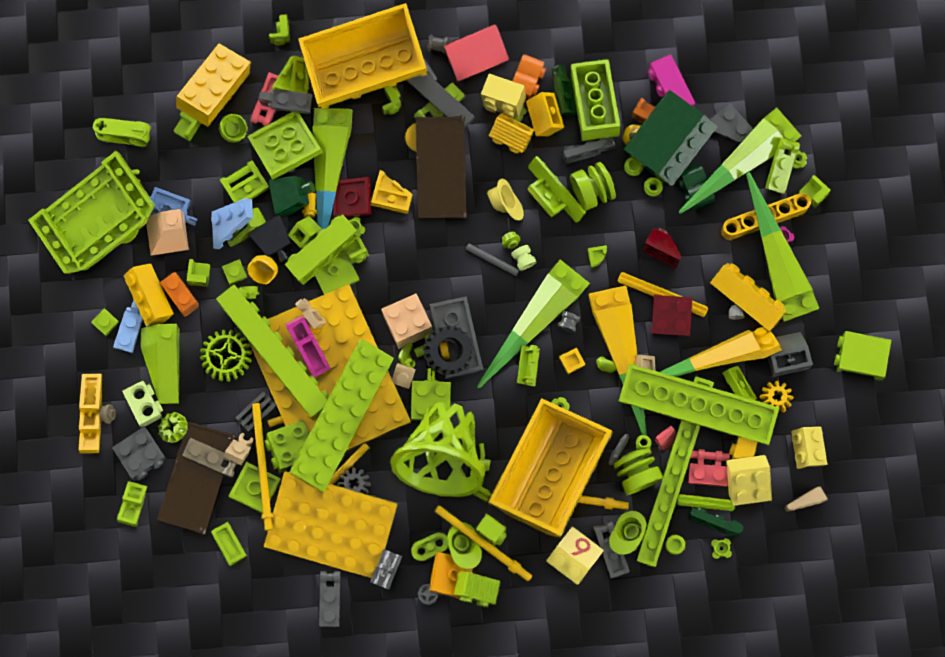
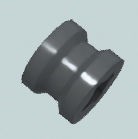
[557,311,580,333]
[418,584,438,605]

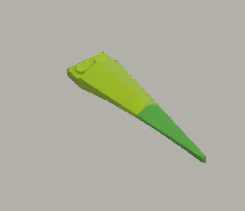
[679,108,801,213]
[747,172,819,322]
[477,260,590,388]

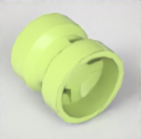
[511,245,536,271]

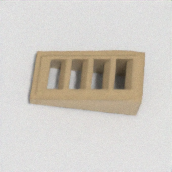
[784,486,828,512]

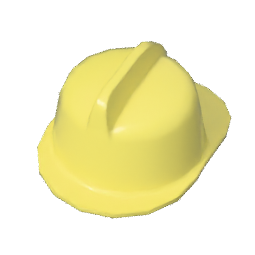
[487,179,524,221]

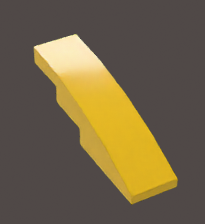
[79,374,102,453]

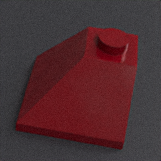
[642,228,682,269]

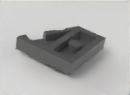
[710,103,753,145]

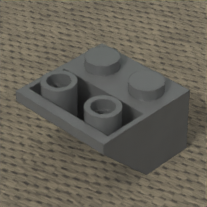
[767,332,813,377]

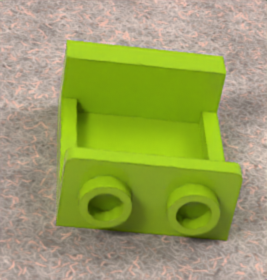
[834,331,891,381]

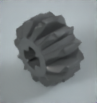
[337,468,371,494]

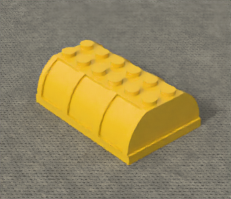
[299,3,427,109]
[489,398,612,537]

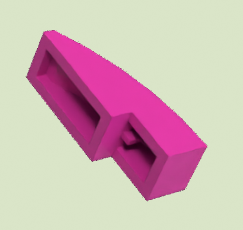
[285,315,331,378]

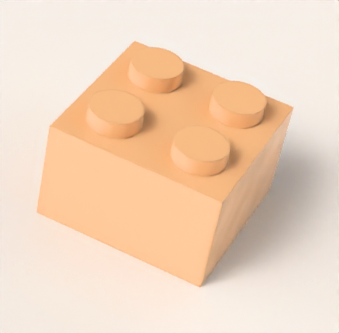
[381,294,433,349]

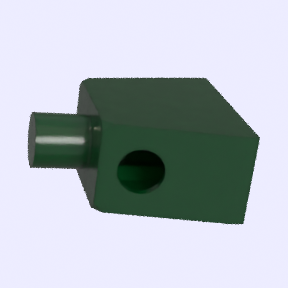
[269,176,315,217]

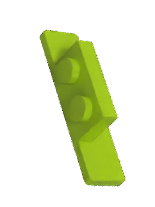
[527,156,586,223]

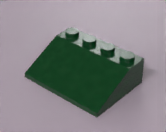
[623,90,718,186]

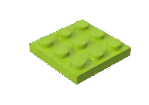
[247,112,322,180]

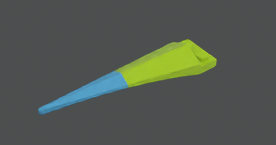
[312,108,353,229]

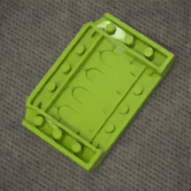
[28,151,155,274]

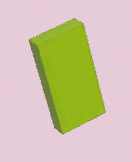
[211,522,247,566]

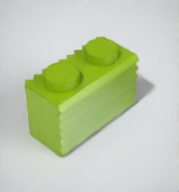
[476,514,507,547]
[454,572,500,607]

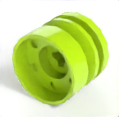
[570,162,616,211]
[613,448,664,495]

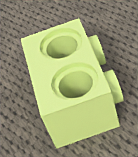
[122,381,163,428]

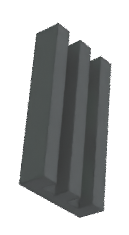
[236,391,277,432]

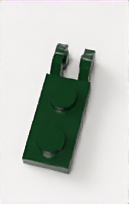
[688,507,743,537]

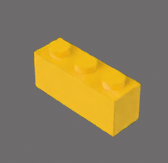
[124,263,174,327]

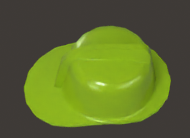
[609,511,647,555]
[447,523,482,569]

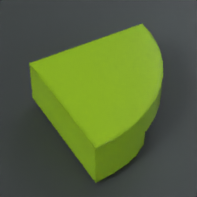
[588,245,607,268]

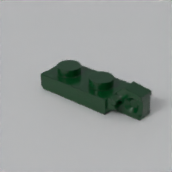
[552,64,577,117]

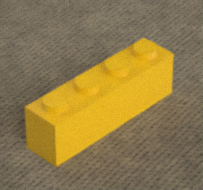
[710,263,787,331]

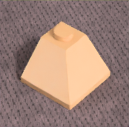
[146,209,189,256]

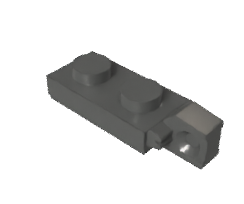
[259,90,313,114]
[563,137,615,164]

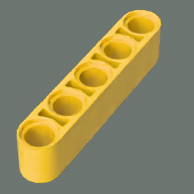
[721,193,811,240]

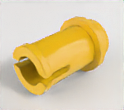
[302,193,317,218]

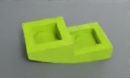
[117,481,147,527]

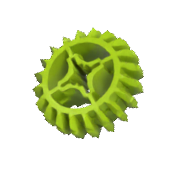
[200,330,252,382]

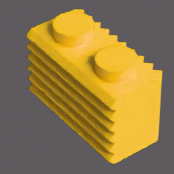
[489,113,534,153]

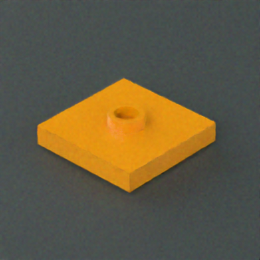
[429,552,473,599]

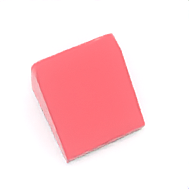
[655,426,676,451]

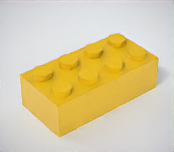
[176,44,251,127]

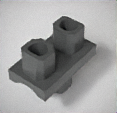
[370,549,402,590]

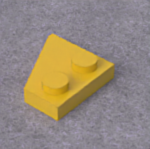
[371,170,412,214]

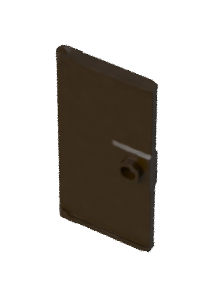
[416,115,467,219]
[157,422,236,535]

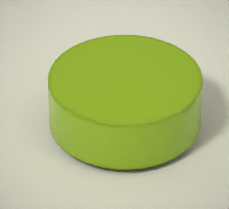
[665,535,685,555]

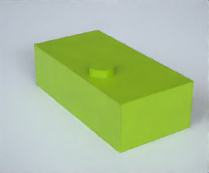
[571,59,620,141]

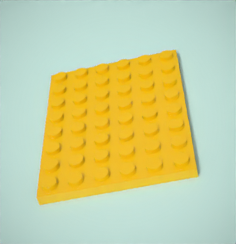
[249,284,411,452]

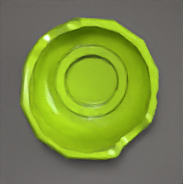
[219,114,248,143]

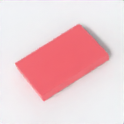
[444,25,509,81]

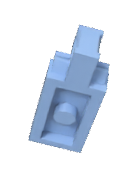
[113,300,143,353]

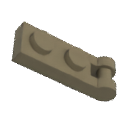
[182,438,238,478]

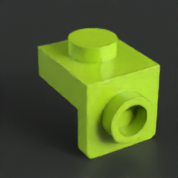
[382,86,401,115]
[345,236,369,264]

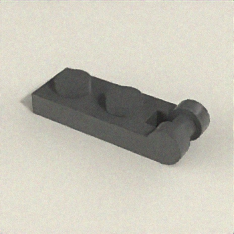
[593,521,630,579]
[319,571,341,627]

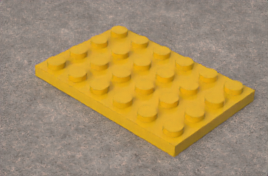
[264,471,398,578]

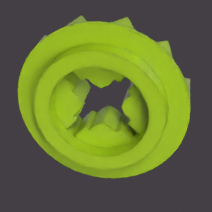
[158,412,188,443]

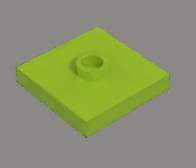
[315,249,360,295]
[229,462,281,514]

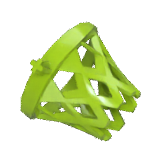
[391,402,491,502]

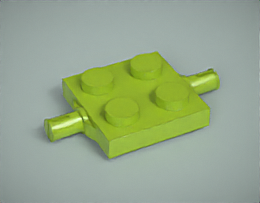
[411,368,451,421]

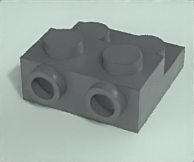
[112,426,166,480]

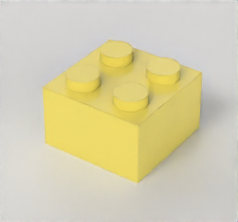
[481,74,526,118]
[726,455,772,506]

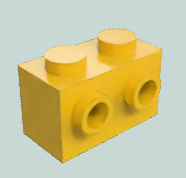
[526,92,564,136]

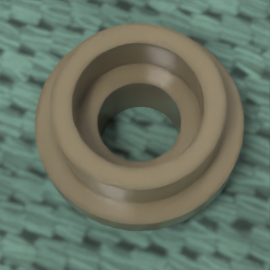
[99,404,116,424]

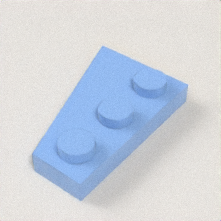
[211,198,253,249]

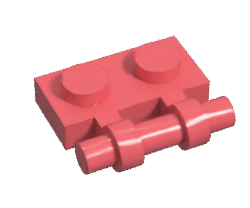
[688,449,730,487]

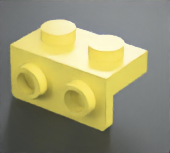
[791,427,827,469]

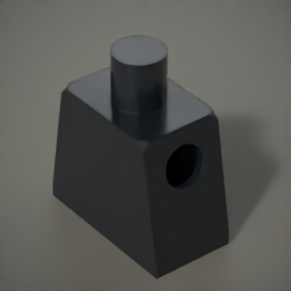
[248,215,292,264]

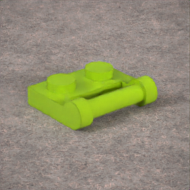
[220,160,270,203]

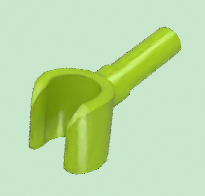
[479,443,491,471]

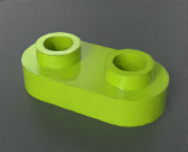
[412,533,448,561]

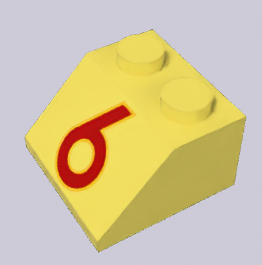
[546,527,604,585]

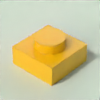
[559,348,585,374]

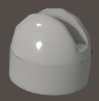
[729,305,744,320]

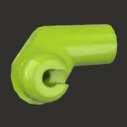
[398,343,415,368]
[596,357,617,373]

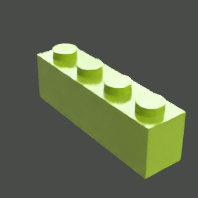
[285,214,361,285]

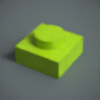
[222,259,247,285]
[91,308,119,336]

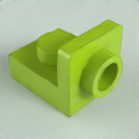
[269,15,290,45]

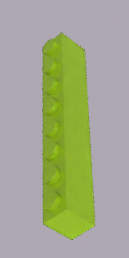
[216,285,329,420]

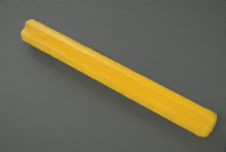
[618,272,708,317]

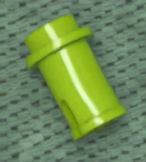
[636,435,651,450]

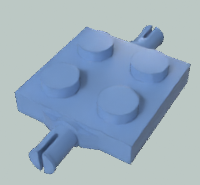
[145,187,197,226]

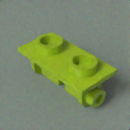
[517,345,540,386]

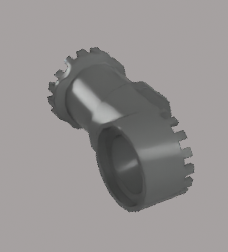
[427,34,459,54]

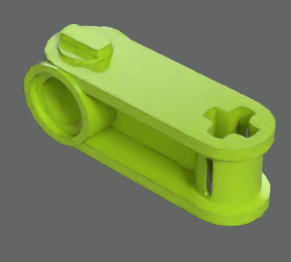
[93,118,151,147]

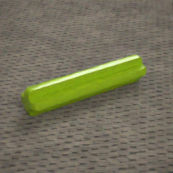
[677,494,735,511]

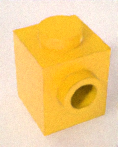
[729,437,757,460]

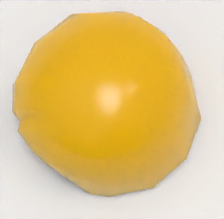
[247,255,278,285]

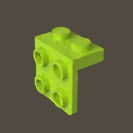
[264,421,309,473]

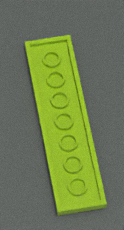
[289,339,394,493]
[618,364,779,445]

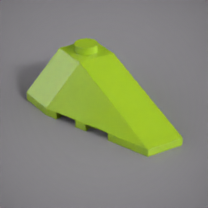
[141,324,180,404]

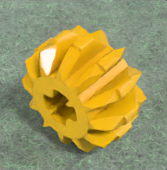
[760,381,793,413]

